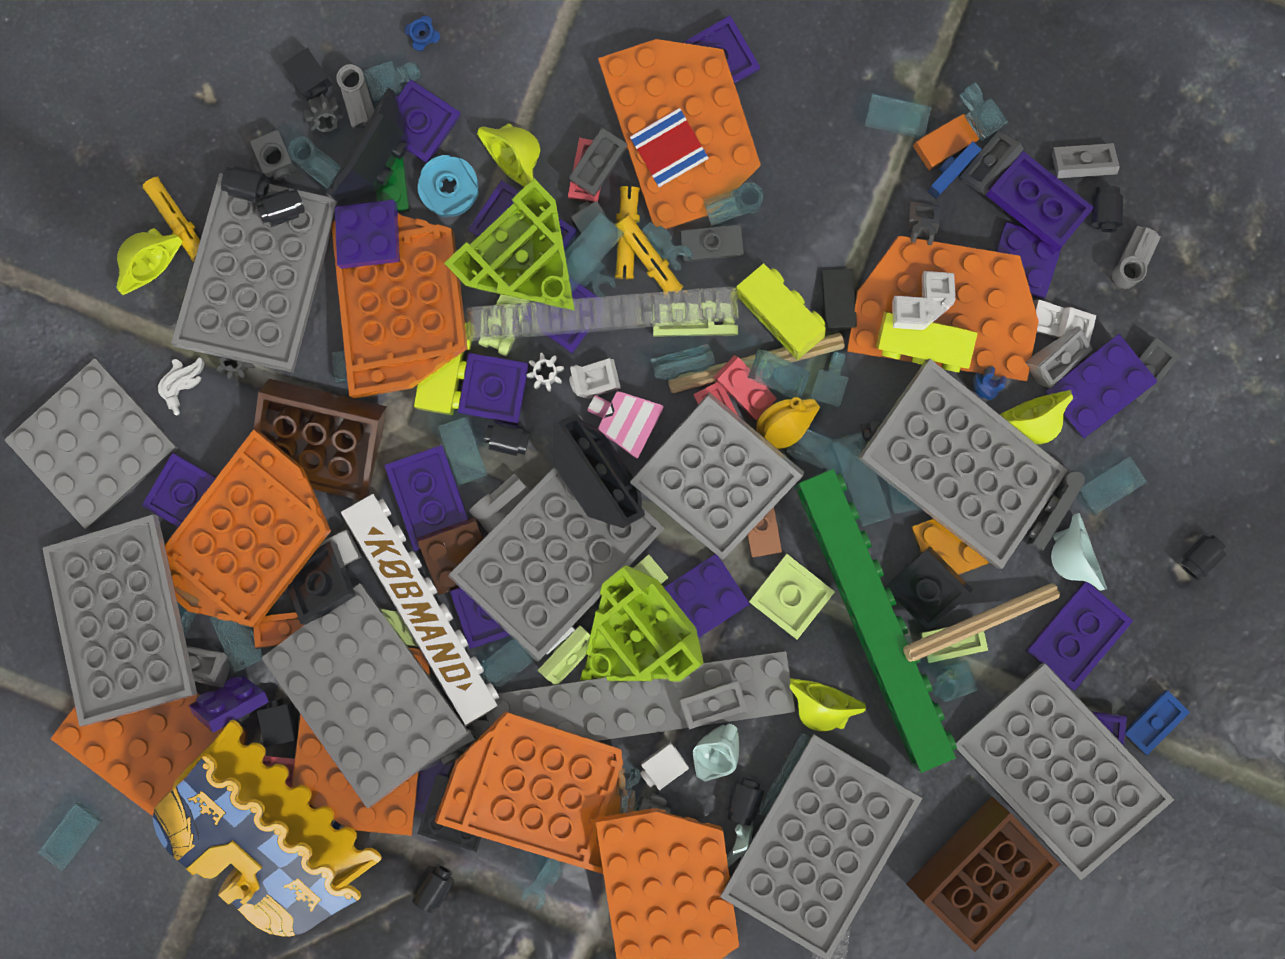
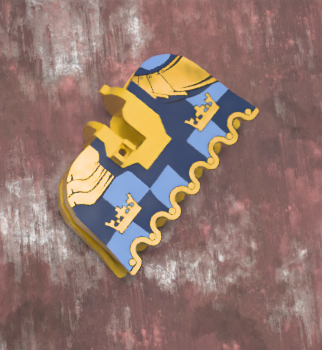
[153,720,382,937]

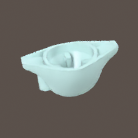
[1051,513,1107,590]
[693,724,739,782]

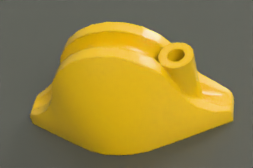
[756,397,820,449]

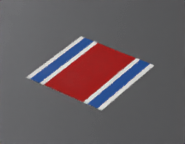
[630,108,709,187]

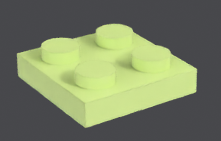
[748,554,835,640]

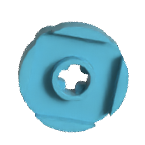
[418,155,479,218]

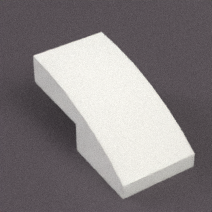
[1033,299,1096,343]

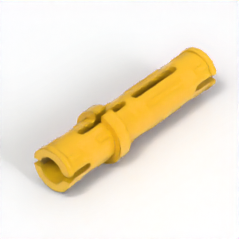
[142,177,200,262]
[614,186,640,279]
[614,214,683,298]

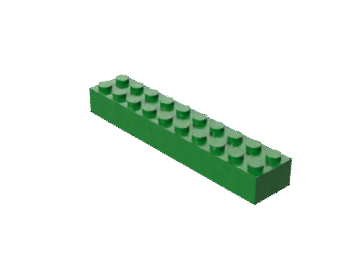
[795,469,957,773]

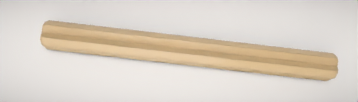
[668,333,845,393]
[903,583,1060,662]

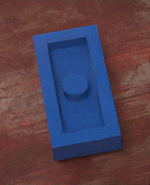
[927,141,982,199]
[1125,690,1190,756]

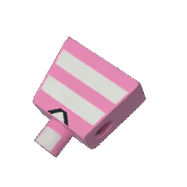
[587,391,664,460]

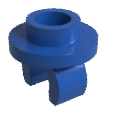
[973,366,1006,400]

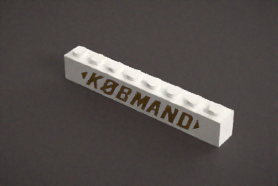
[341,494,499,727]

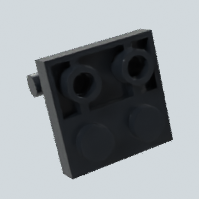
[417,774,481,853]

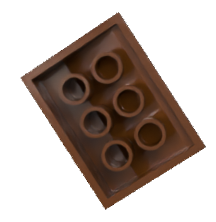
[254,379,387,501]
[906,797,1060,952]

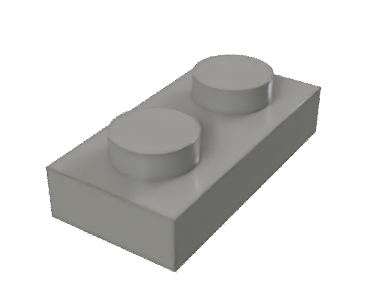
[1052,143,1120,178]
[679,680,748,729]

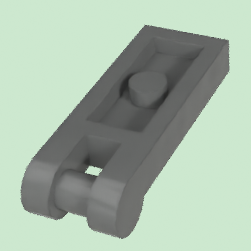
[1027,471,1085,551]

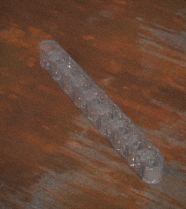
[465,287,739,341]

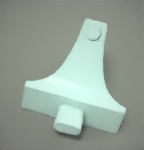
[727,821,753,867]

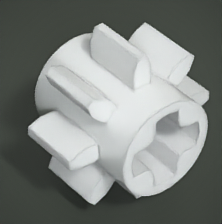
[526,353,564,391]

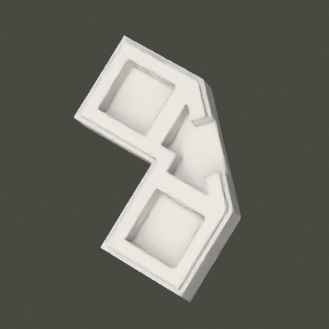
[892,271,956,330]

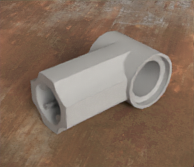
[336,64,375,129]
[1112,226,1161,289]
[469,474,530,534]

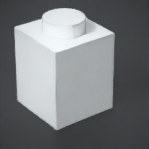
[640,741,689,790]

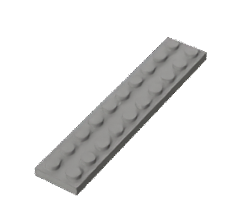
[486,651,795,741]

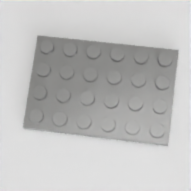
[171,173,339,373]
[858,359,1068,569]
[448,467,665,662]
[42,515,197,726]
[262,583,470,808]
[955,662,1174,880]
[720,734,923,959]

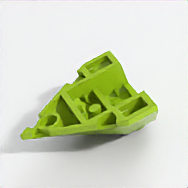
[444,178,575,311]
[580,565,704,682]

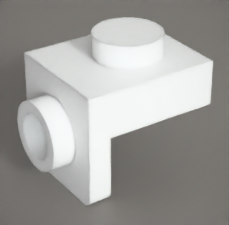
[569,358,621,399]

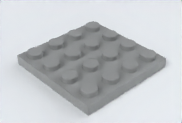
[5,358,178,530]
[630,392,804,560]

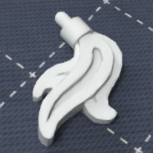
[158,358,205,415]

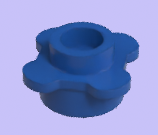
[405,16,440,51]

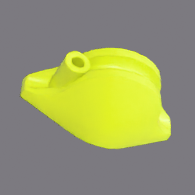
[477,124,540,187]
[116,228,183,295]
[999,390,1073,444]
[789,678,866,731]

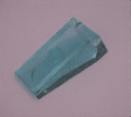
[438,417,487,485]

